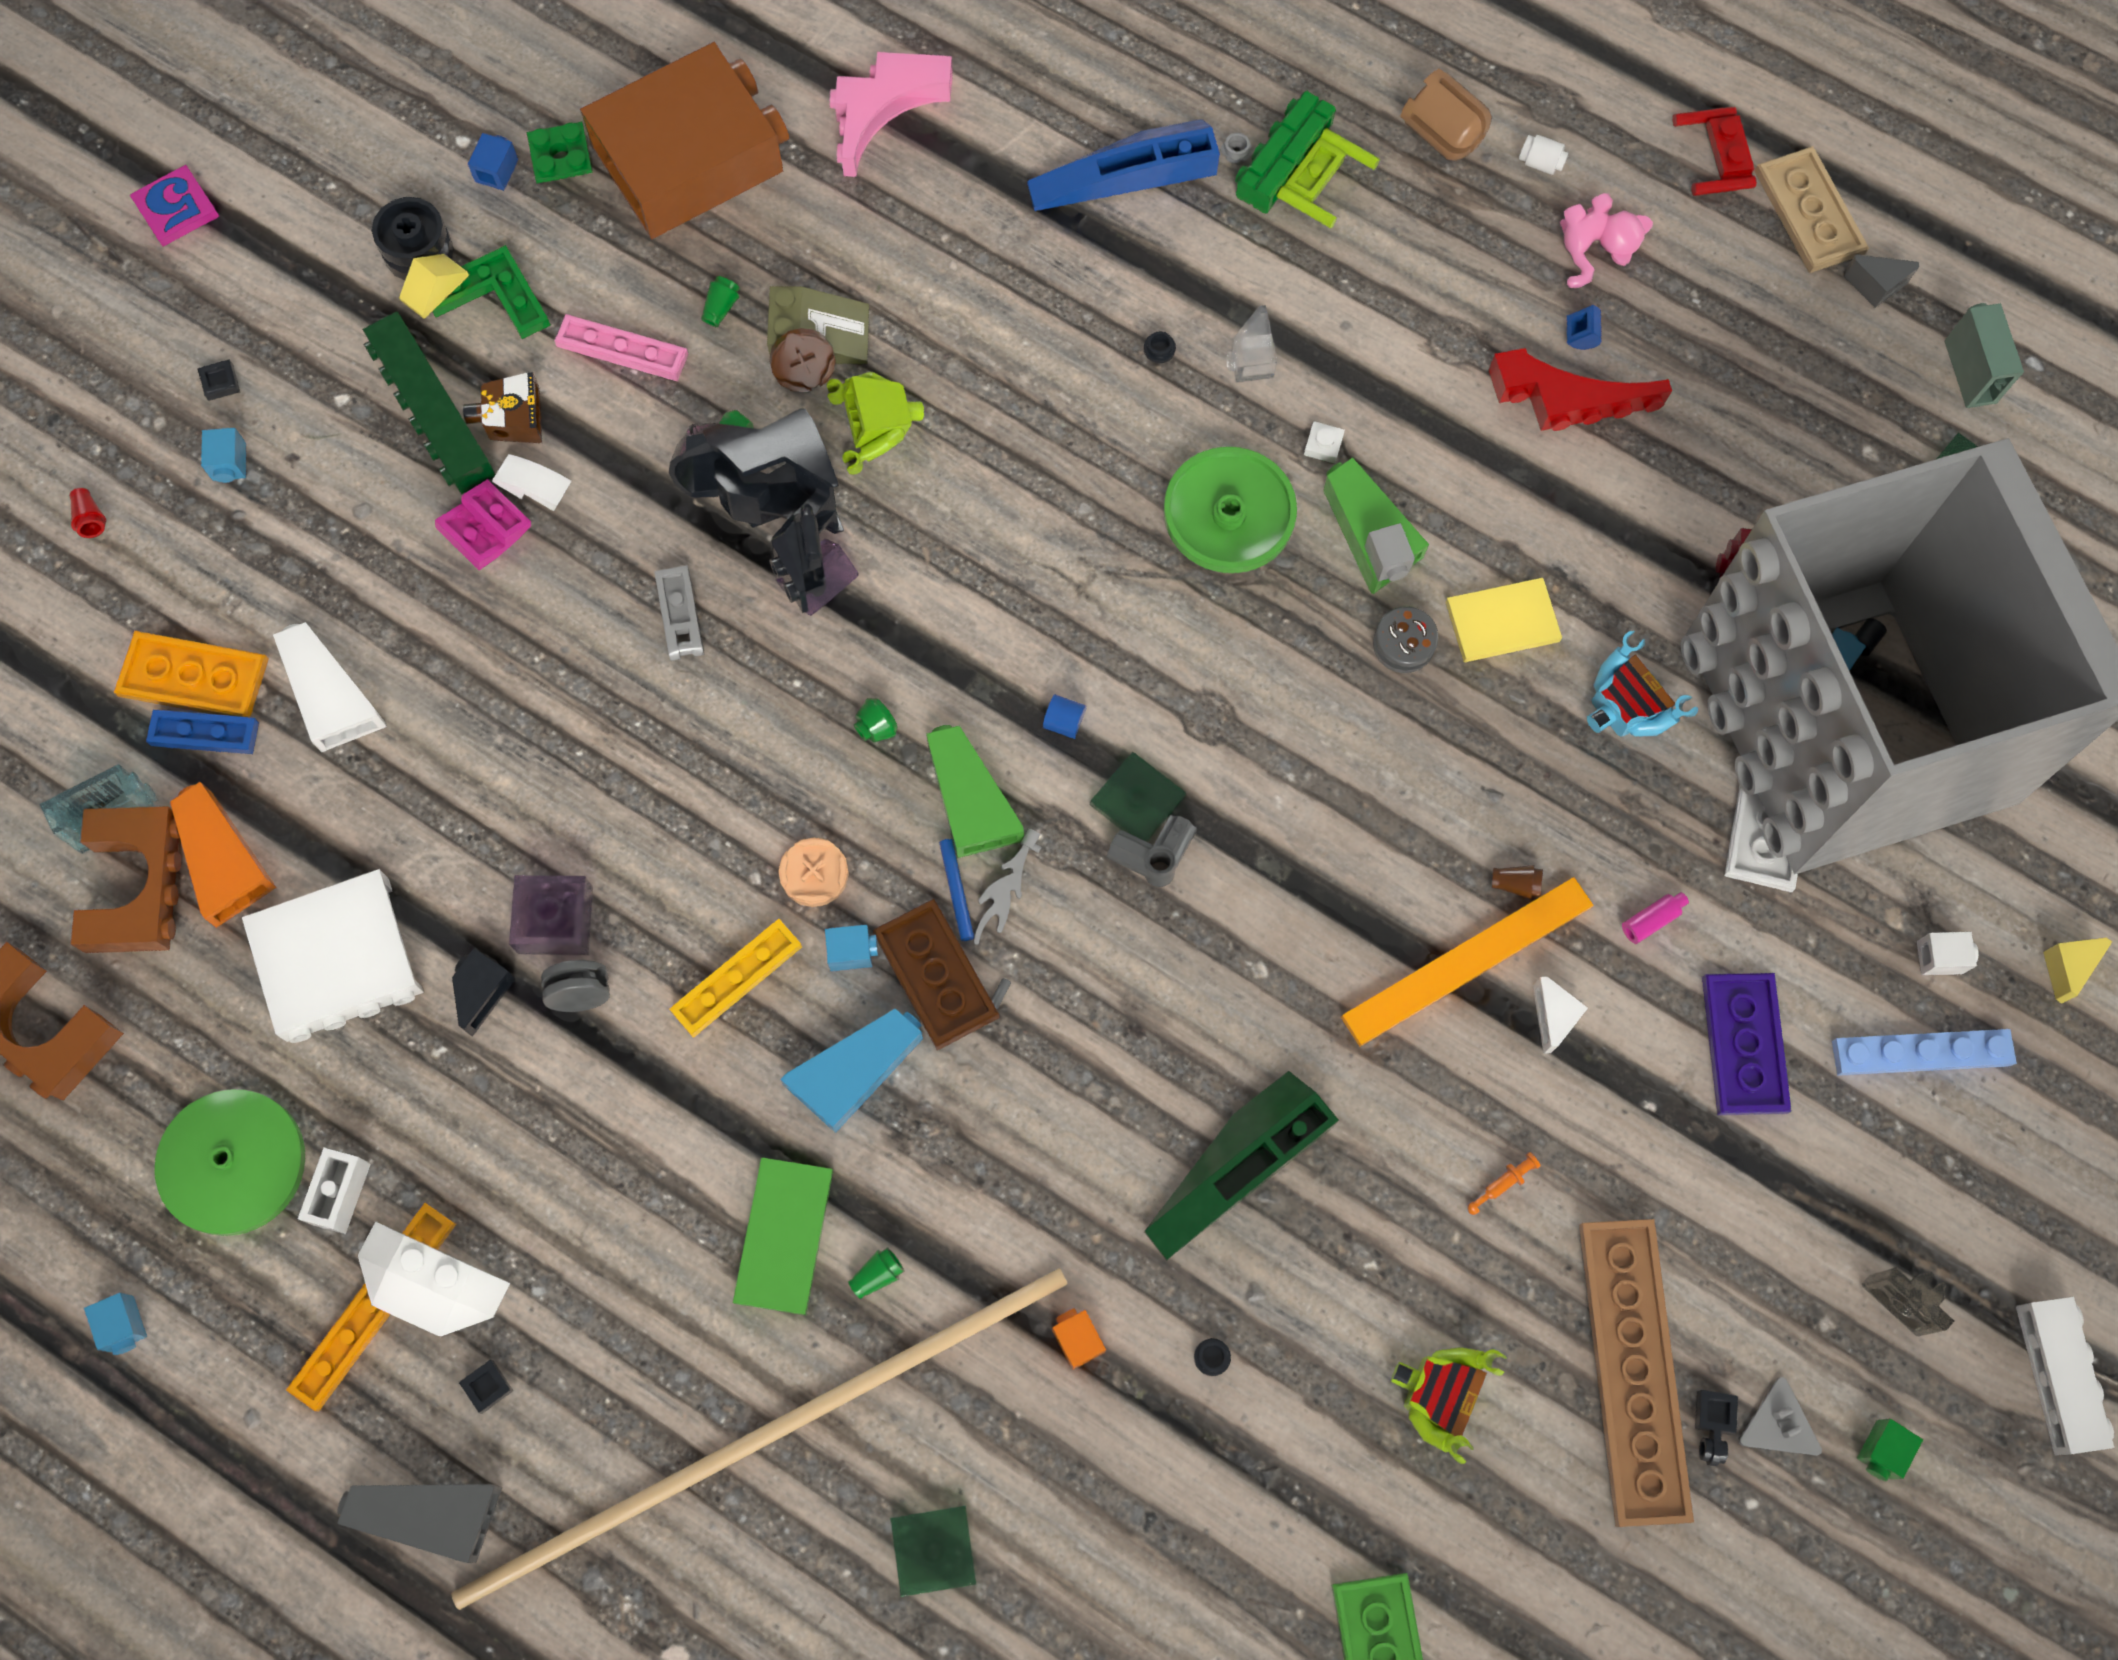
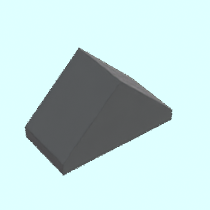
[1844,254,1919,308]

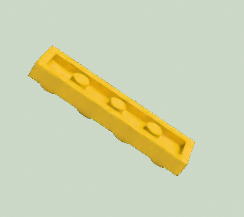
[669,919,802,1038]

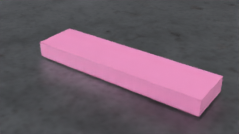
[554,314,688,382]

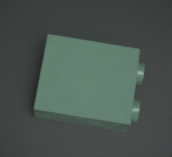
[1944,303,2024,408]

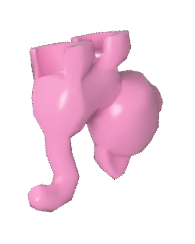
[1560,193,1653,288]

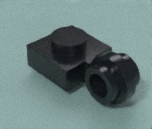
[1695,1390,1738,1467]

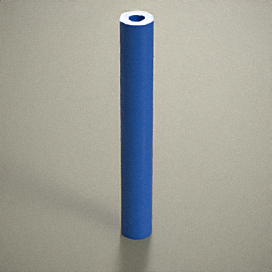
[939,839,974,941]

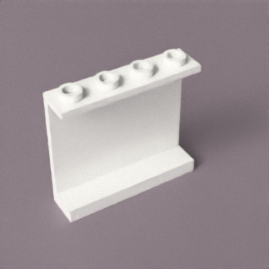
[242,869,424,1043]

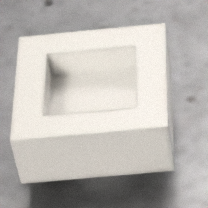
[1304,421,1345,464]

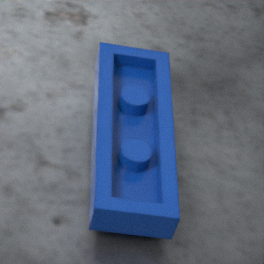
[146,709,259,755]

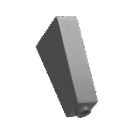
[337,1484,502,1564]

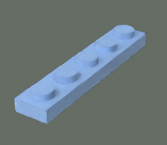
[1832,1029,2017,1076]

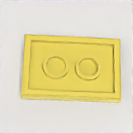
[1446,578,1562,663]

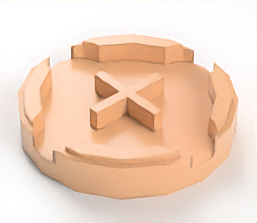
[779,837,849,907]

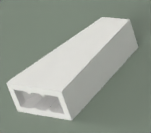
[273,622,386,752]

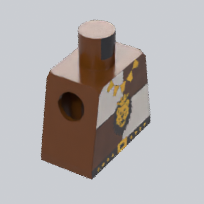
[463,372,542,443]

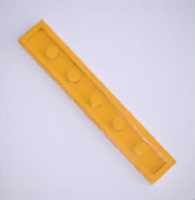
[286,1203,457,1412]

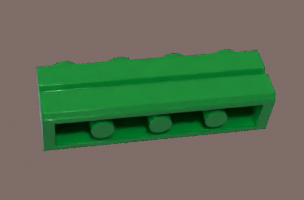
[1235,90,1336,214]

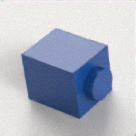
[468,133,518,191]

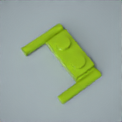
[1277,128,1380,229]

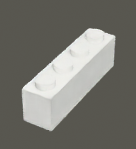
[2016,1297,2114,1455]

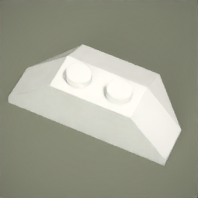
[358,1222,511,1337]

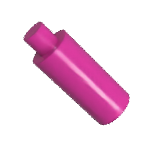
[1622,892,1689,944]

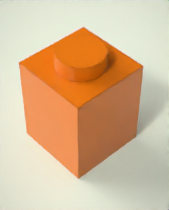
[1052,1308,1106,1370]

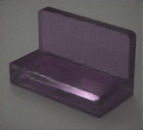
[776,539,859,616]

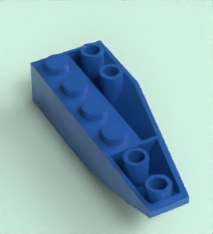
[1027,119,1220,211]

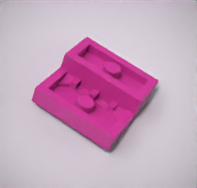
[435,479,531,570]

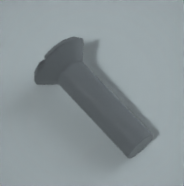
[991,978,1011,1010]

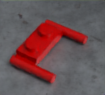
[1672,107,1757,196]

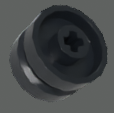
[371,197,454,280]

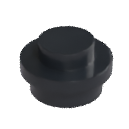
[1144,331,1176,363]
[1194,1338,1231,1376]

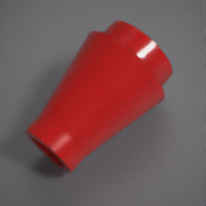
[69,488,106,538]

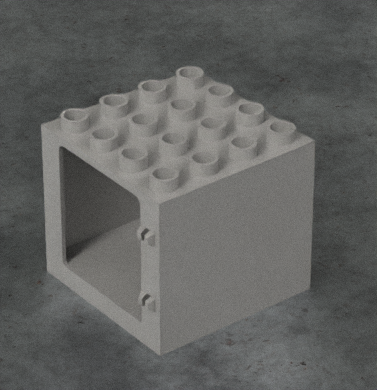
[1681,438,2118,875]

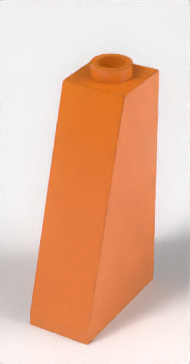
[170,782,277,928]

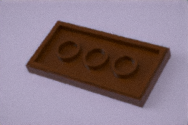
[872,899,1000,1051]

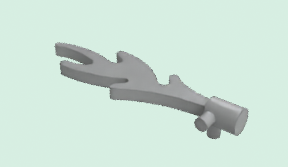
[974,828,1041,945]

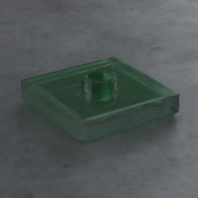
[1090,752,1186,842]
[890,1506,977,1597]

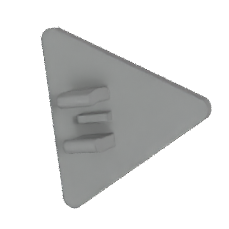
[1739,1377,1822,1456]

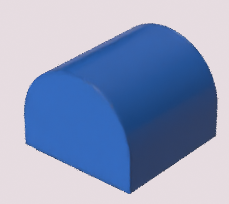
[1567,305,1602,350]
[1043,694,1087,739]

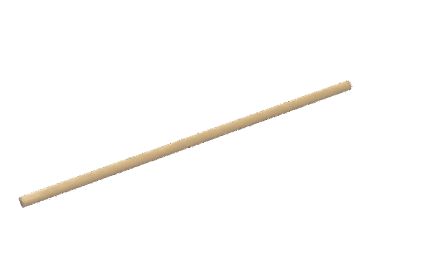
[451,1268,1068,1610]

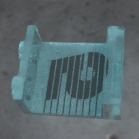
[39,764,158,854]

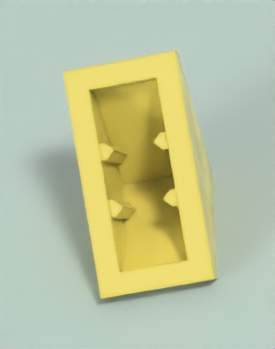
[399,254,469,319]
[2043,937,2112,1003]

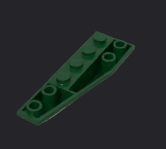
[1144,1071,1339,1261]

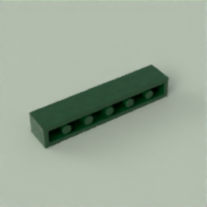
[362,311,495,495]

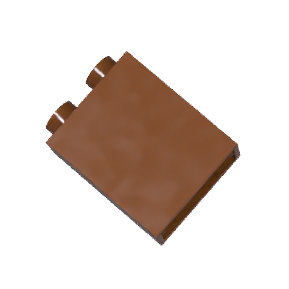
[580,42,789,239]

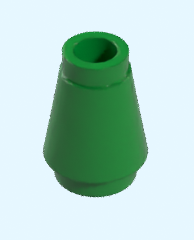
[701,276,740,327]
[848,1247,905,1299]

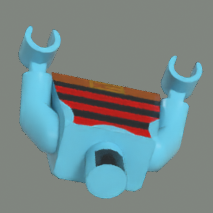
[1587,631,1698,737]

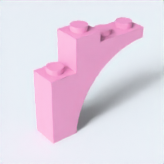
[830,52,953,177]

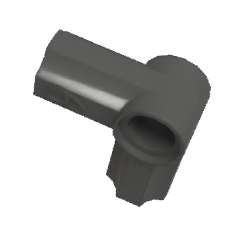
[1107,815,1197,887]

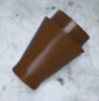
[1492,865,1543,899]

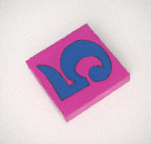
[130,165,219,247]

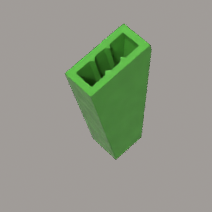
[1323,458,1429,594]
[926,725,1024,858]

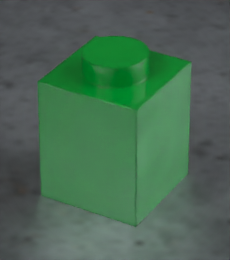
[1857,1418,1924,1481]

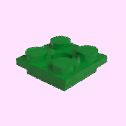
[526,122,593,183]

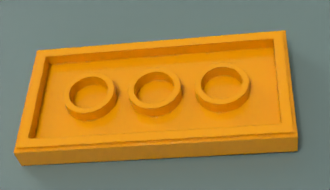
[114,631,269,717]

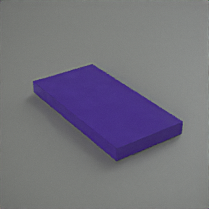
[1702,973,1792,1115]

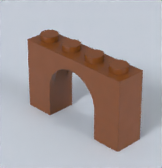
[71,806,181,953]
[0,942,124,1101]

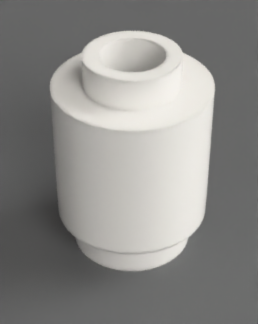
[1519,134,1569,175]

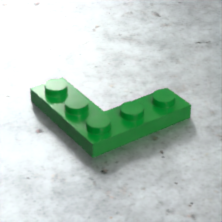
[432,245,551,339]

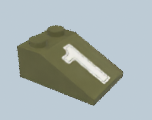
[767,286,869,364]

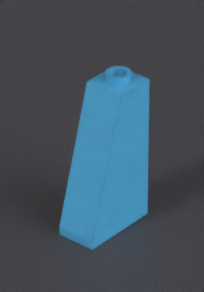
[780,1009,923,1133]

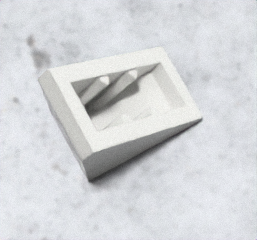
[1533,977,1588,1054]

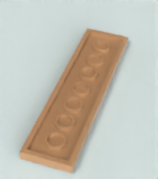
[1579,1219,1694,1527]

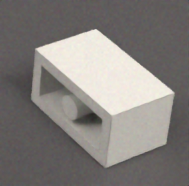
[298,1148,371,1234]

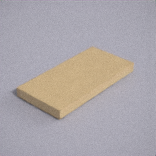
[1754,146,1869,273]

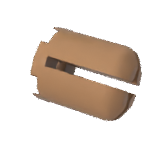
[1400,68,1492,161]

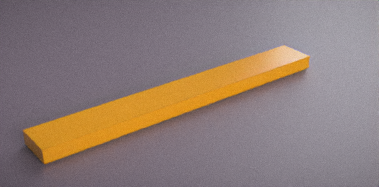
[1341,877,1594,1047]

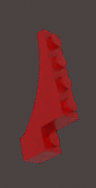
[1488,348,1673,431]

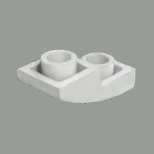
[492,454,571,511]

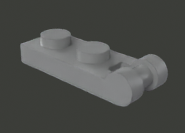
[654,565,704,661]

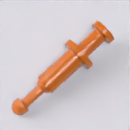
[1468,1152,1541,1215]

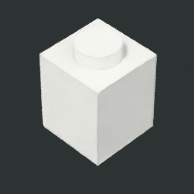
[1917,932,1979,975]

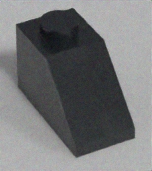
[452,949,516,1037]

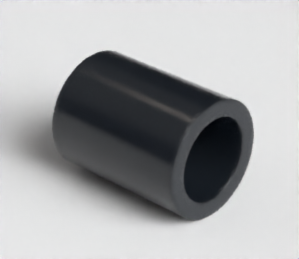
[1855,618,1887,656]

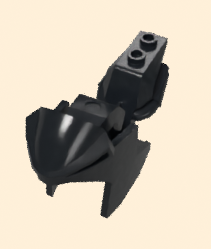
[669,408,844,613]

